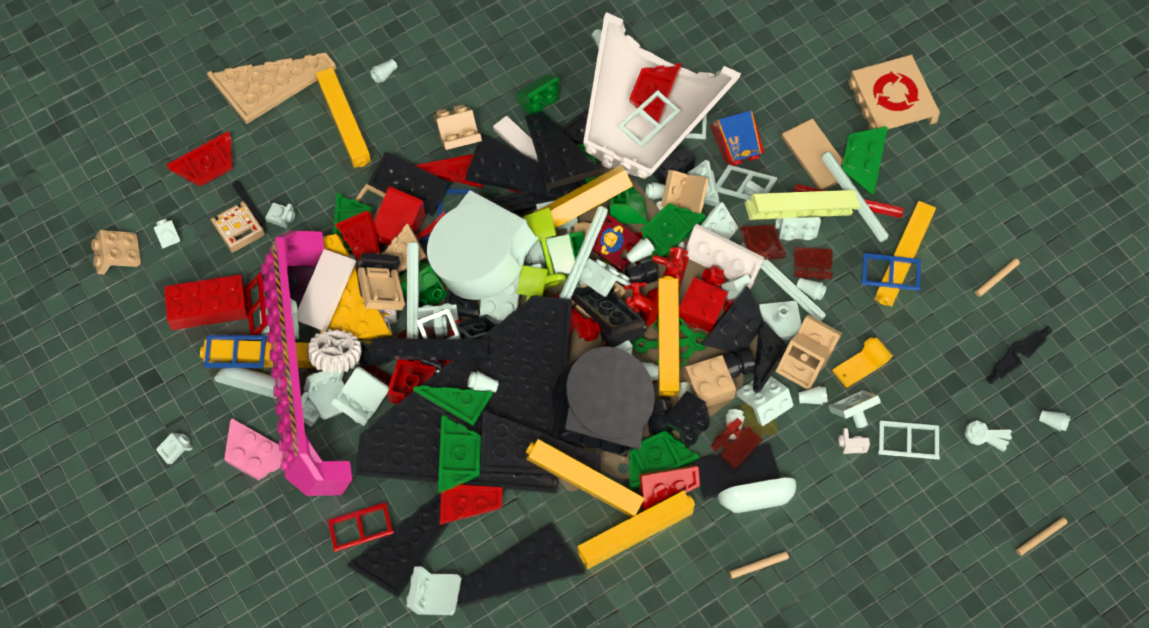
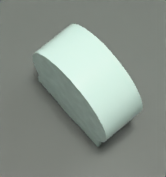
[427,190,538,300]

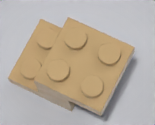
[433,104,482,150]
[775,315,842,390]

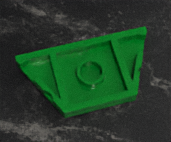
[841,126,888,196]
[333,193,373,254]
[641,203,707,266]
[438,415,481,493]
[629,431,699,491]

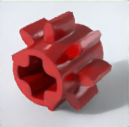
[702,265,725,287]
[577,318,601,342]

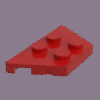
[629,63,682,124]
[166,131,233,187]

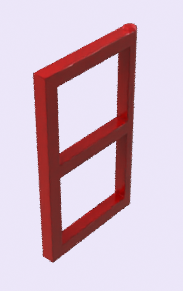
[245,273,267,335]
[328,502,394,552]

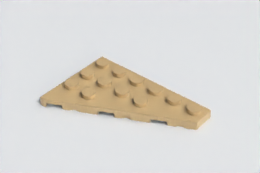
[207,53,336,124]

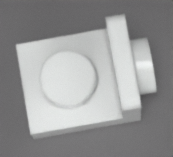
[838,428,870,454]

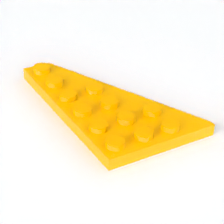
[320,234,392,341]

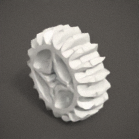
[308,328,361,374]

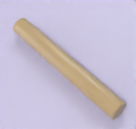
[975,258,1020,297]
[1016,517,1067,556]
[729,551,789,579]

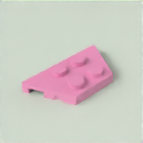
[224,419,283,481]

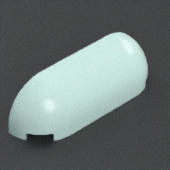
[214,368,277,399]
[717,478,796,513]

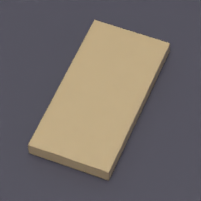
[781,119,850,190]

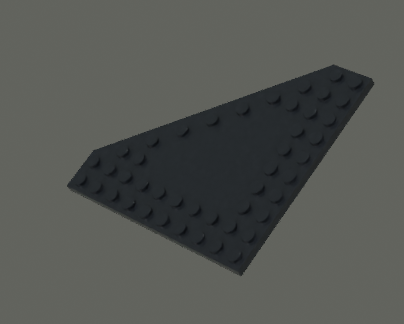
[355,296,572,494]

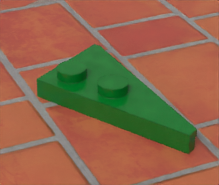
[413,386,493,426]

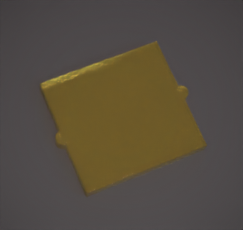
[740,404,778,438]

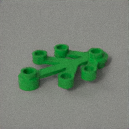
[633,318,707,367]

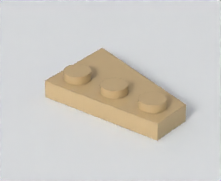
[381,224,427,274]

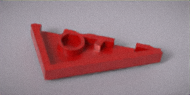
[414,154,483,188]

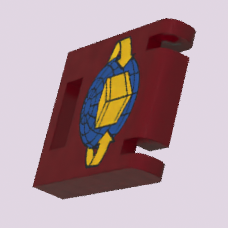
[592,214,641,271]

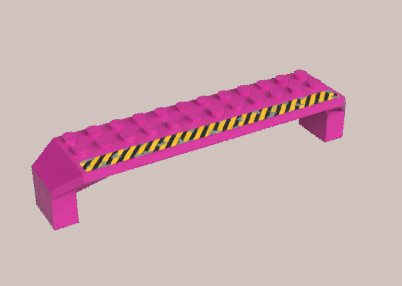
[261,230,352,496]

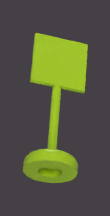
[524,208,567,288]
[516,266,548,301]

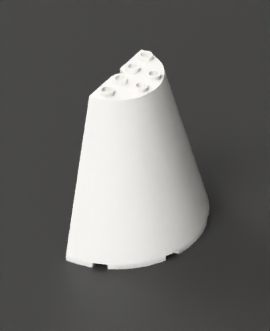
[584,12,741,179]

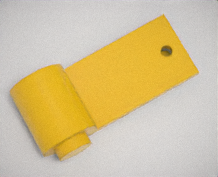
[832,337,893,388]

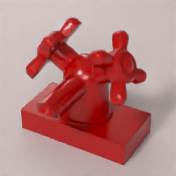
[652,247,689,293]
[622,282,658,327]

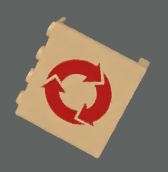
[848,55,940,130]

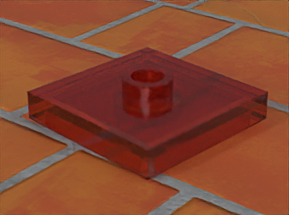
[739,225,787,260]

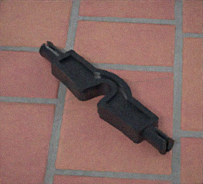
[986,326,1053,384]

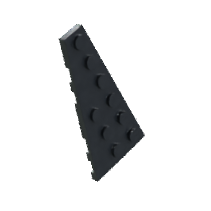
[465,133,578,199]
[457,523,585,608]

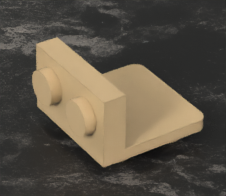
[661,170,709,214]
[91,230,141,274]

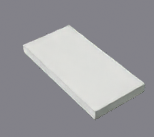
[684,224,764,289]
[297,249,356,332]

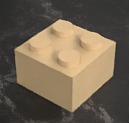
[684,355,736,407]

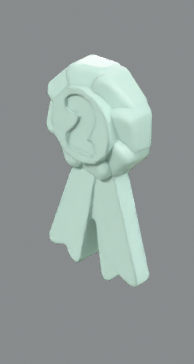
[965,420,1012,451]

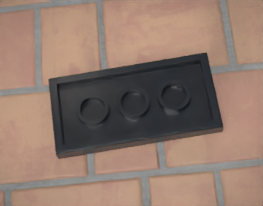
[368,151,450,216]
[571,286,645,336]
[693,444,780,500]

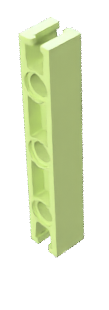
[745,190,860,220]

